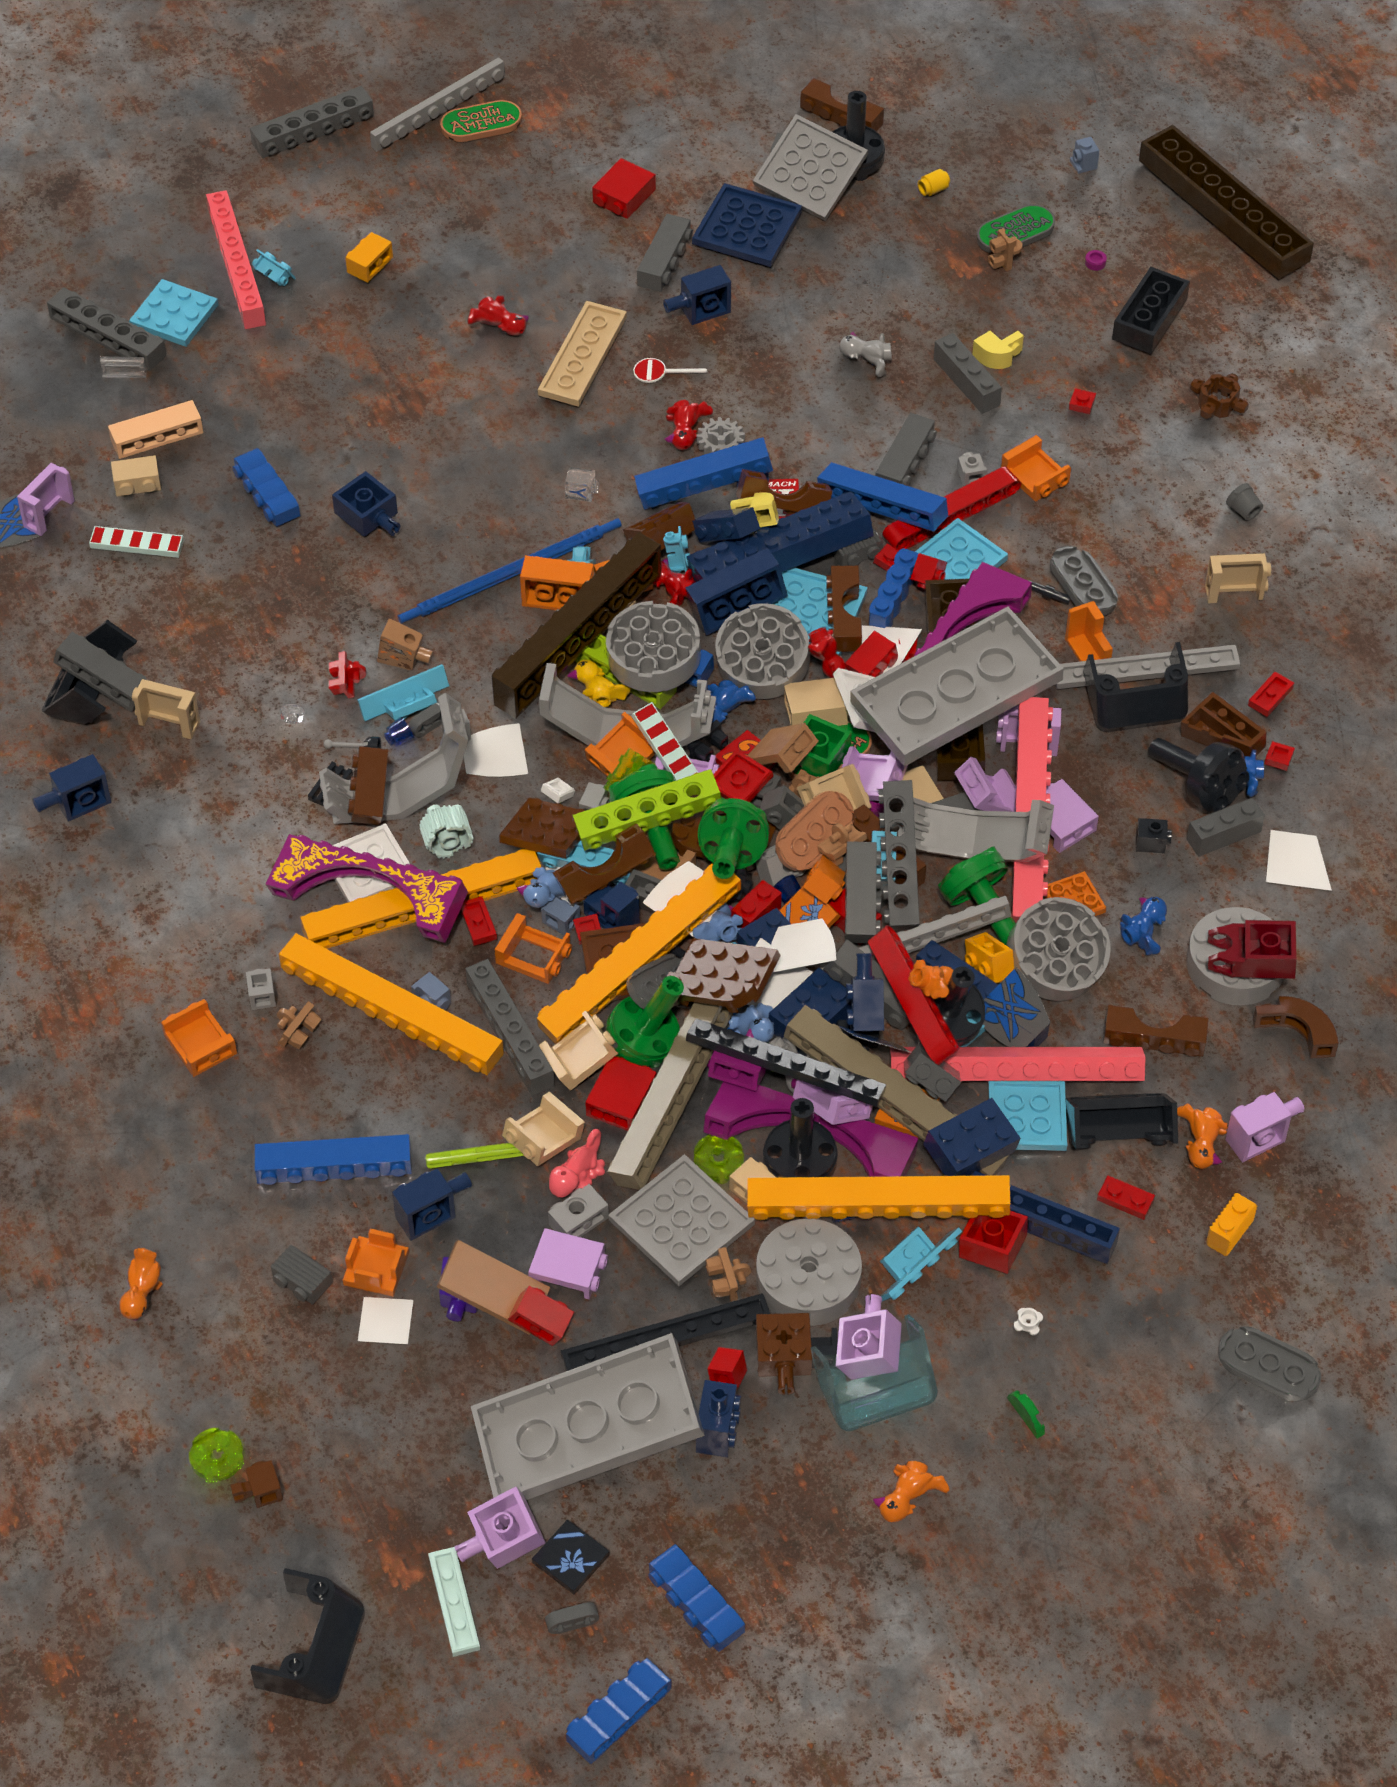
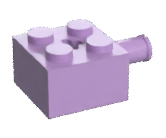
[1225,1092,1304,1163]
[836,1294,902,1380]
[454,1486,546,1569]

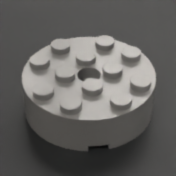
[606,601,701,692]
[715,604,810,699]
[1007,897,1110,1001]
[1187,907,1284,1006]
[756,1219,862,1326]

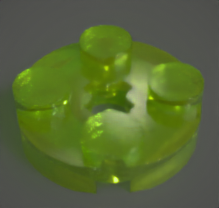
[693,1135,744,1184]
[189,1428,244,1483]

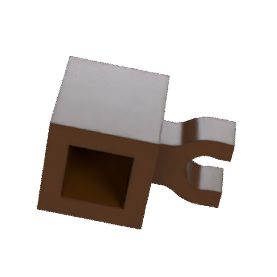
[230,1460,283,1508]

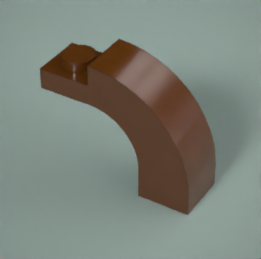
[1253,996,1339,1059]

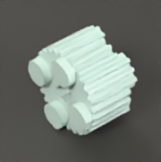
[419,805,474,859]

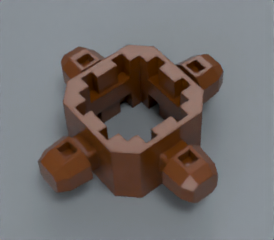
[1190,373,1249,419]

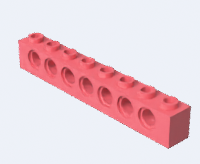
[206,190,266,330]

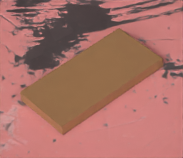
[437,1240,550,1335]

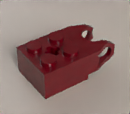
[1208,920,1297,979]

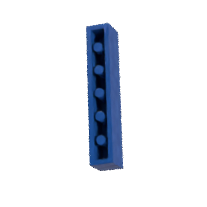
[634,437,773,510]
[817,462,948,531]
[255,1134,412,1185]

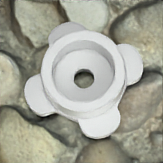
[1014,1308,1043,1335]

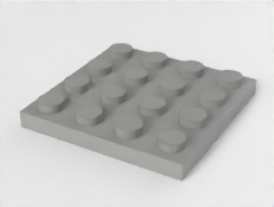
[753,114,868,221]
[608,1154,755,1286]

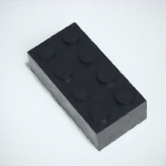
[1112,267,1190,354]

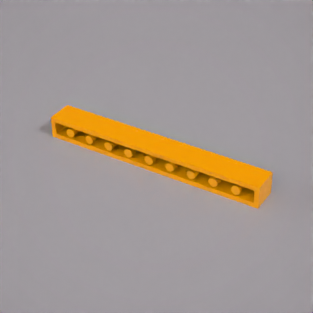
[300,849,542,949]
[537,864,741,1044]
[279,933,504,1076]
[747,1175,1010,1220]

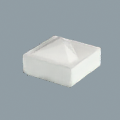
[541,778,575,803]

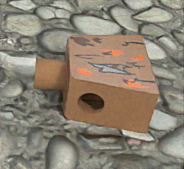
[377,619,433,670]

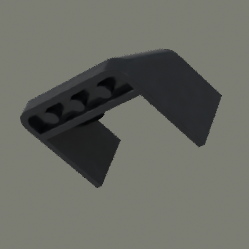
[42,619,137,724]
[1083,642,1188,732]
[1065,1093,1178,1149]
[250,1568,365,1704]

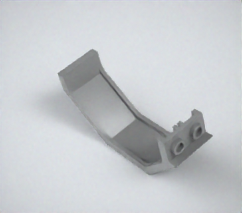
[539,663,716,757]
[319,693,468,824]
[898,797,1054,862]

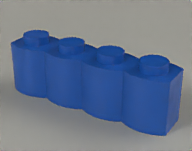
[232,448,300,526]
[869,548,918,628]
[648,1544,745,1652]
[566,1658,671,1764]

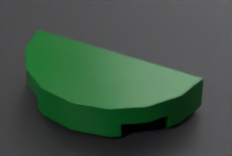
[1007,1390,1045,1439]

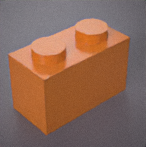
[802,855,846,904]

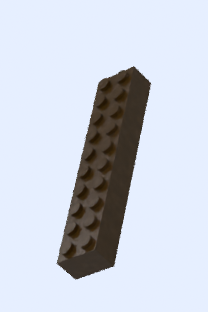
[1139,125,1314,280]
[492,532,661,719]
[925,579,986,781]

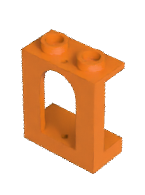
[495,913,572,984]

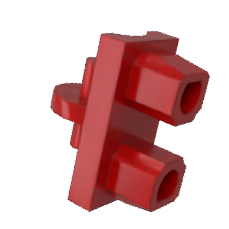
[329,651,366,699]

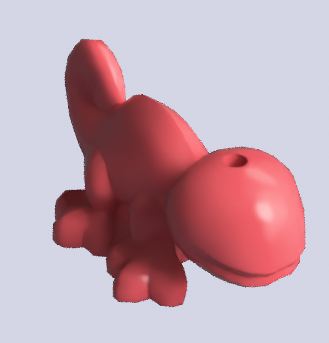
[549,1129,605,1198]

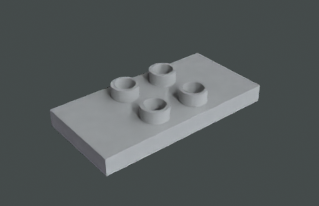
[850,607,1064,766]
[471,1333,705,1500]

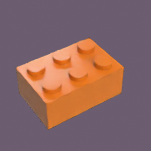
[520,555,594,610]

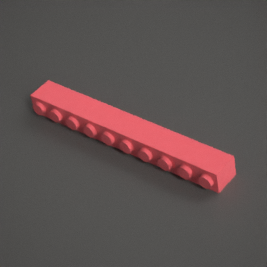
[1011,697,1053,923]
[889,1047,1145,1081]

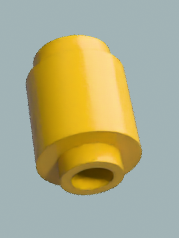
[917,169,950,196]

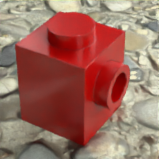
[910,553,947,589]
[707,1347,747,1390]

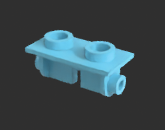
[252,249,296,286]
[663,526,690,573]

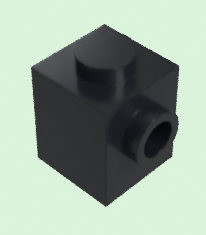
[1136,818,1172,854]

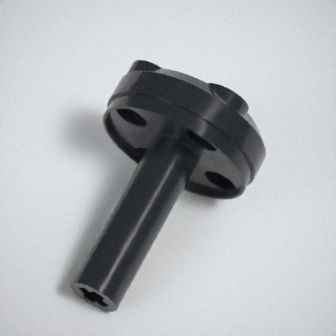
[833,91,885,181]
[1149,738,1250,813]
[933,966,985,1047]
[763,1098,838,1178]

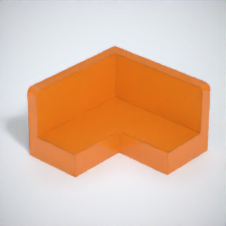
[1065,601,1113,662]

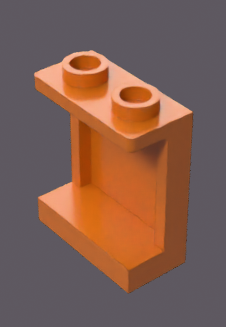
[1001,435,1071,502]
[585,711,656,783]
[161,999,237,1077]

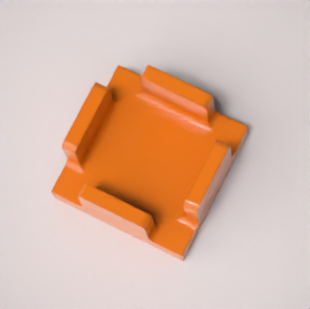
[343,1229,409,1297]

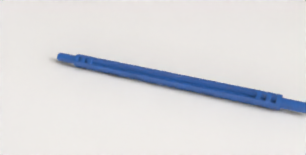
[397,518,622,624]

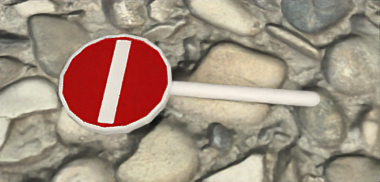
[633,358,707,383]

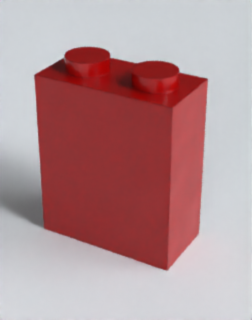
[592,158,656,219]
[585,1056,657,1131]

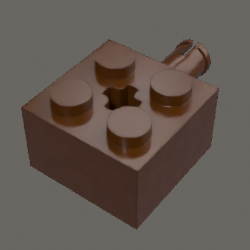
[756,1313,812,1395]

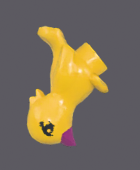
[567,660,632,707]

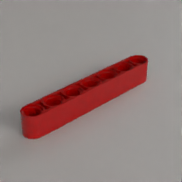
[882,466,1021,550]
[868,925,959,1065]

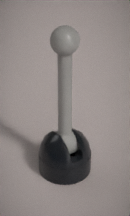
[324,736,381,749]

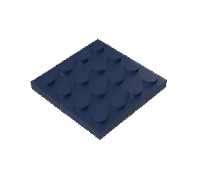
[692,183,802,267]

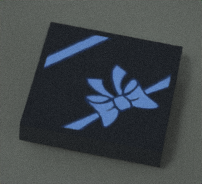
[532,1520,610,1595]

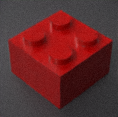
[959,1211,1028,1274]

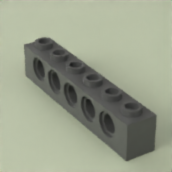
[250,86,374,159]
[47,287,167,371]
[878,780,920,930]
[465,959,555,1096]

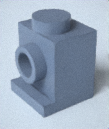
[1070,137,1099,174]
[541,897,580,936]
[411,972,451,1010]

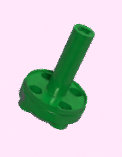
[608,764,680,870]
[698,798,769,879]
[938,846,1015,946]
[606,976,684,1068]

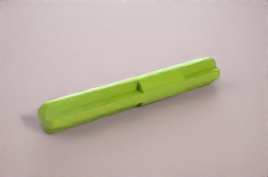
[425,1143,524,1169]

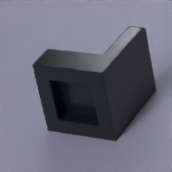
[811,1328,838,1368]

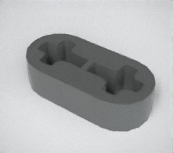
[408,702,442,738]
[545,1602,599,1634]

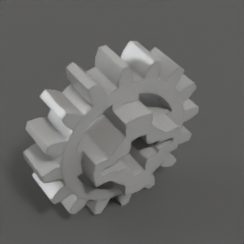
[697,417,745,455]

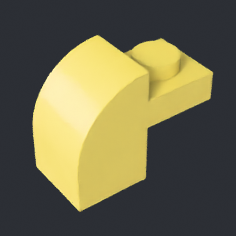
[972,331,1024,369]
[730,492,779,527]

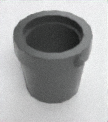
[1226,483,1263,520]

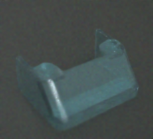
[810,1314,938,1431]

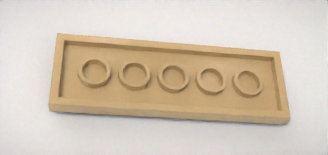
[538,301,627,407]

